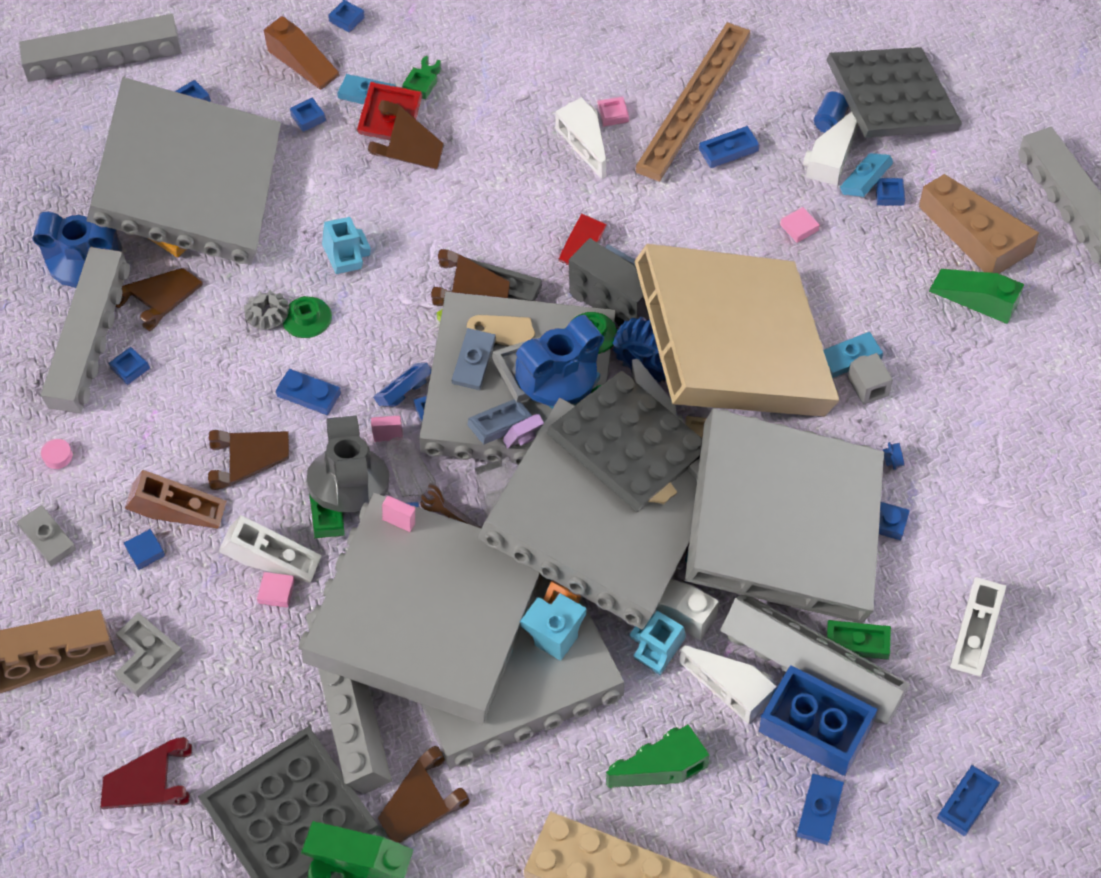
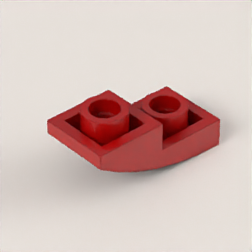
[558,214,607,266]

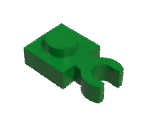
[402,56,441,100]

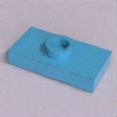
[337,74,396,104]
[840,153,894,197]
[823,331,883,378]

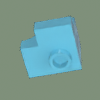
[322,217,371,274]
[520,593,587,661]
[629,610,686,675]

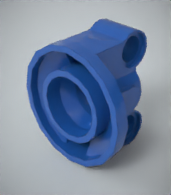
[32,211,122,288]
[515,315,604,406]

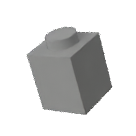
[848,353,893,405]

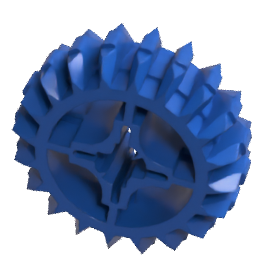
[613,317,667,382]

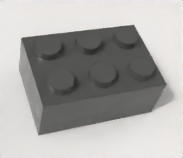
[569,238,650,327]

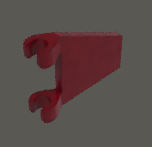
[100,737,192,809]

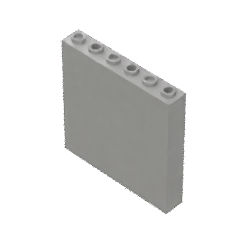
[86,77,281,265]
[419,292,615,466]
[477,398,697,630]
[685,408,884,623]
[299,493,543,725]
[420,576,624,769]

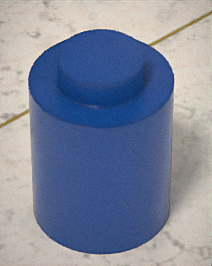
[813,91,849,133]

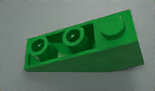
[606,724,710,788]

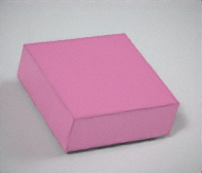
[598,97,629,127]
[780,207,820,243]
[371,415,403,442]
[382,496,415,532]
[257,572,295,608]

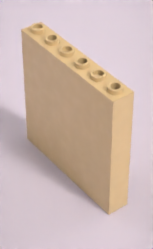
[634,244,839,417]

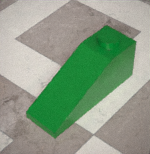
[929,269,1024,324]
[301,821,414,878]

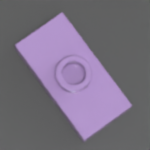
[503,414,544,449]

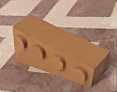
[919,174,1039,273]
[0,609,116,694]

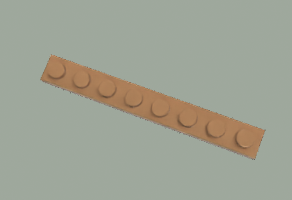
[636,22,750,182]

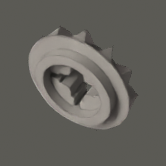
[244,289,289,330]

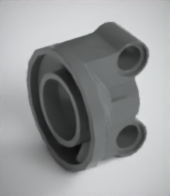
[306,415,389,512]

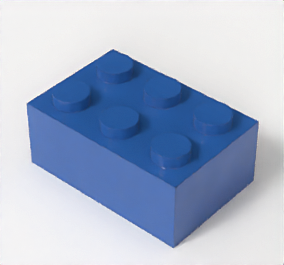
[758,665,878,777]

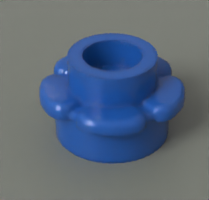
[883,442,905,470]

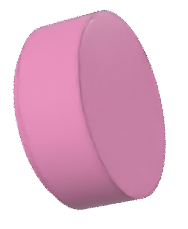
[41,439,73,469]

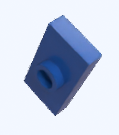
[937,765,1000,837]
[796,773,844,845]

